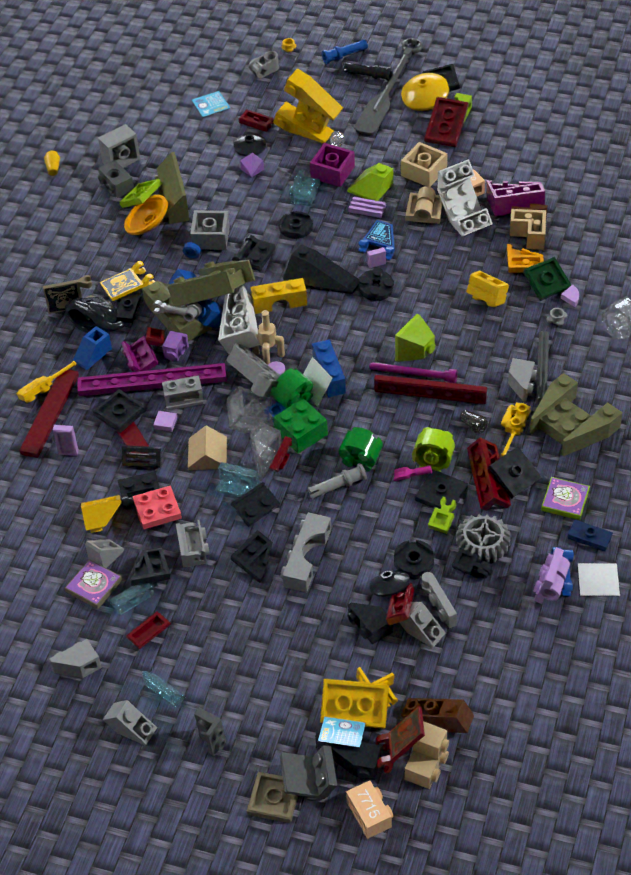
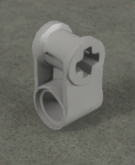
[248,51,279,78]

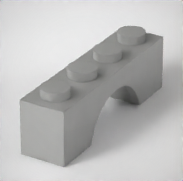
[280,512,331,593]

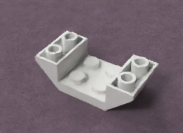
[437,159,493,236]

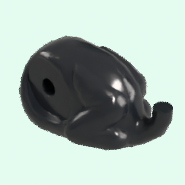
[65,296,124,333]

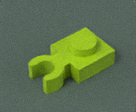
[428,497,456,534]

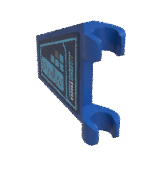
[358,220,395,260]

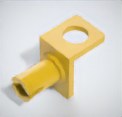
[356,667,398,708]

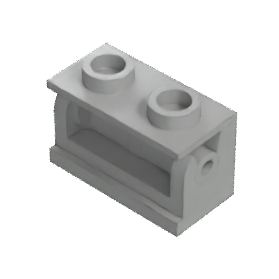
[162,376,204,411]
[176,520,210,568]

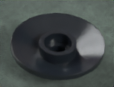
[234,134,266,156]
[369,570,410,597]

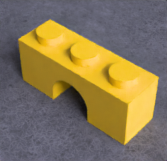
[250,278,307,314]

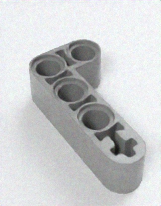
[227,343,280,397]

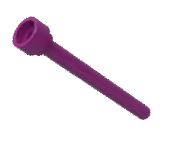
[369,362,458,383]

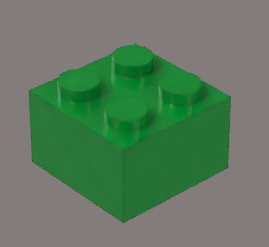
[273,398,328,454]

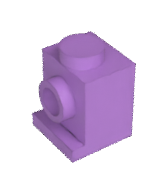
[162,331,189,361]

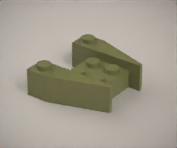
[168,260,255,306]
[530,373,623,456]

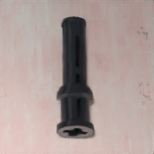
[344,62,392,81]

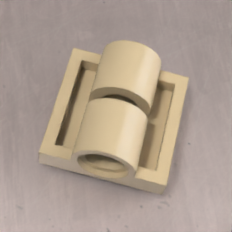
[405,186,443,224]

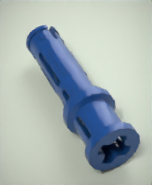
[321,39,368,64]

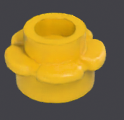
[281,38,296,52]

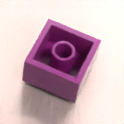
[310,143,355,187]

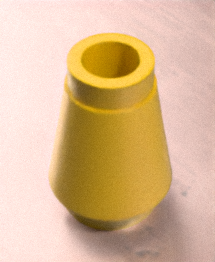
[44,151,60,176]

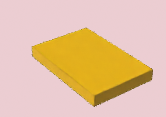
[320,679,389,728]

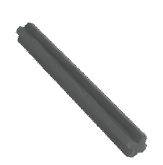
[536,331,549,404]

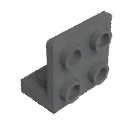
[280,745,337,799]

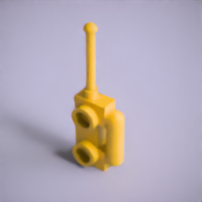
[16,361,76,403]
[501,402,531,457]

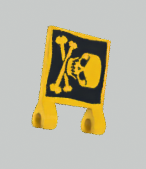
[100,261,155,301]

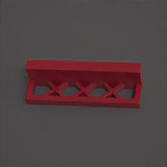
[467,437,511,511]

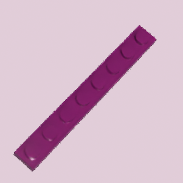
[78,363,227,396]

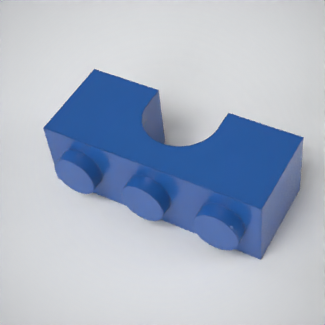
[312,339,346,398]

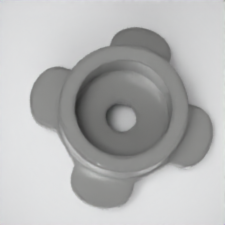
[547,308,567,325]

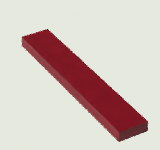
[19,368,79,458]
[374,375,487,404]

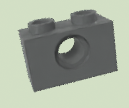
[98,160,134,198]

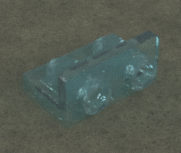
[289,169,320,206]
[216,462,259,497]

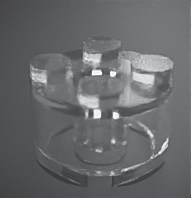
[602,296,631,340]

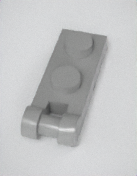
[422,572,457,628]

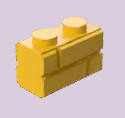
[466,271,509,307]

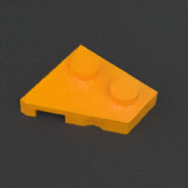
[507,244,544,273]

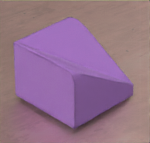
[240,153,264,177]

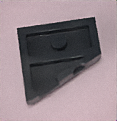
[230,530,273,583]

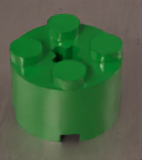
[271,368,313,409]
[338,427,383,472]

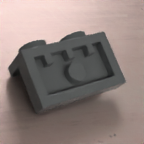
[194,707,226,756]

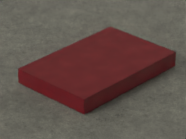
[424,97,469,147]

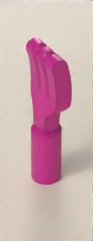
[394,466,432,481]

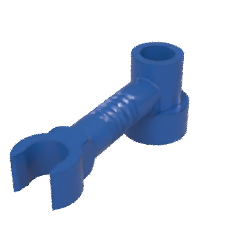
[551,547,574,596]

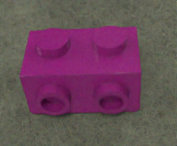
[121,336,159,372]

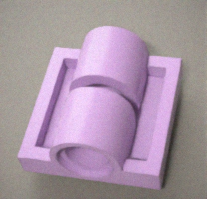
[533,547,570,604]

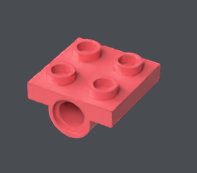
[133,485,182,529]

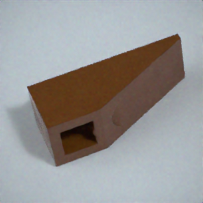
[401,698,474,733]

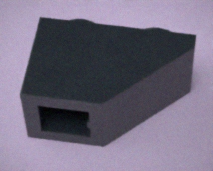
[347,602,393,645]

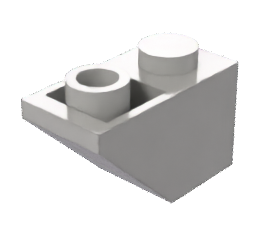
[508,358,537,401]
[399,602,445,647]
[50,639,102,678]
[103,700,157,745]

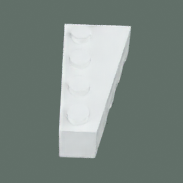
[218,285,260,354]

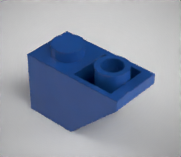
[73,326,112,370]

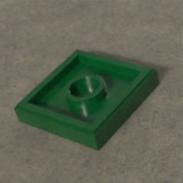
[523,257,571,301]

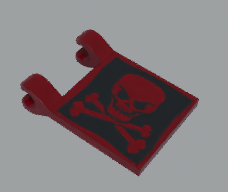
[376,706,425,773]

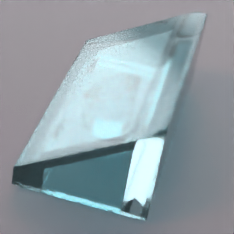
[109,583,155,615]
[142,671,185,707]

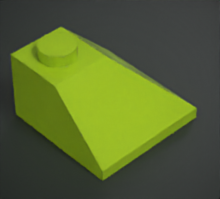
[347,163,393,201]
[395,314,436,362]

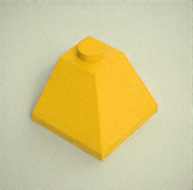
[81,495,121,533]

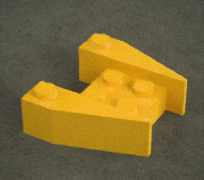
[273,68,343,143]

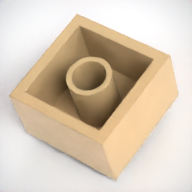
[401,142,447,187]

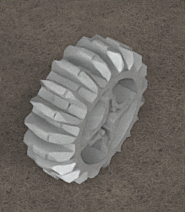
[456,513,511,563]

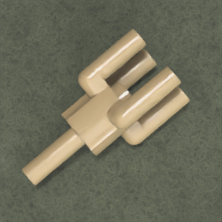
[252,310,285,365]

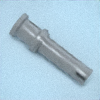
[308,463,367,499]

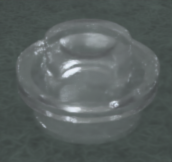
[330,131,345,147]

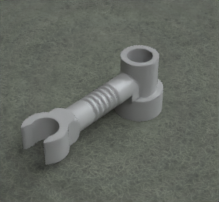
[152,300,202,322]

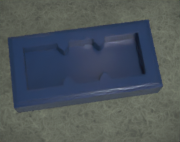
[567,520,613,551]

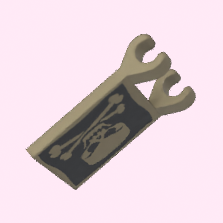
[43,275,94,314]

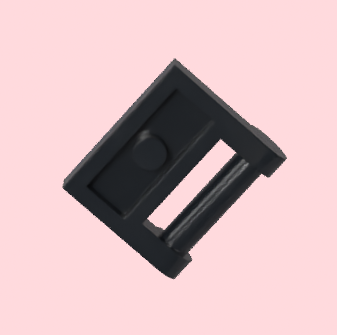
[232,235,275,271]
[117,471,160,509]

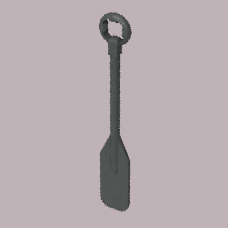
[355,38,423,135]

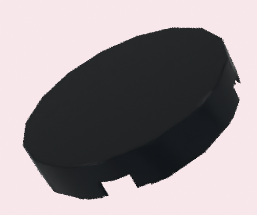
[279,211,313,239]

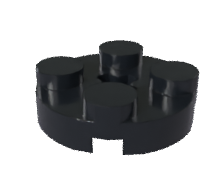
[358,267,394,301]
[394,540,434,580]

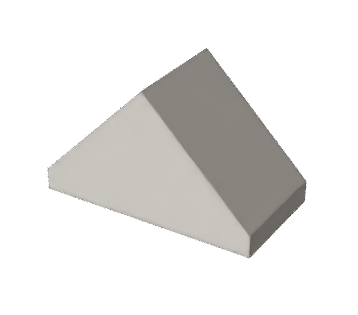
[85,539,124,568]

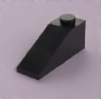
[315,733,381,780]

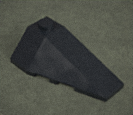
[283,244,359,294]

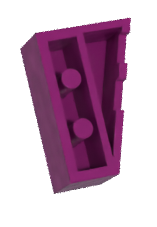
[487,180,545,216]

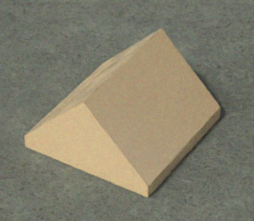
[188,425,227,470]

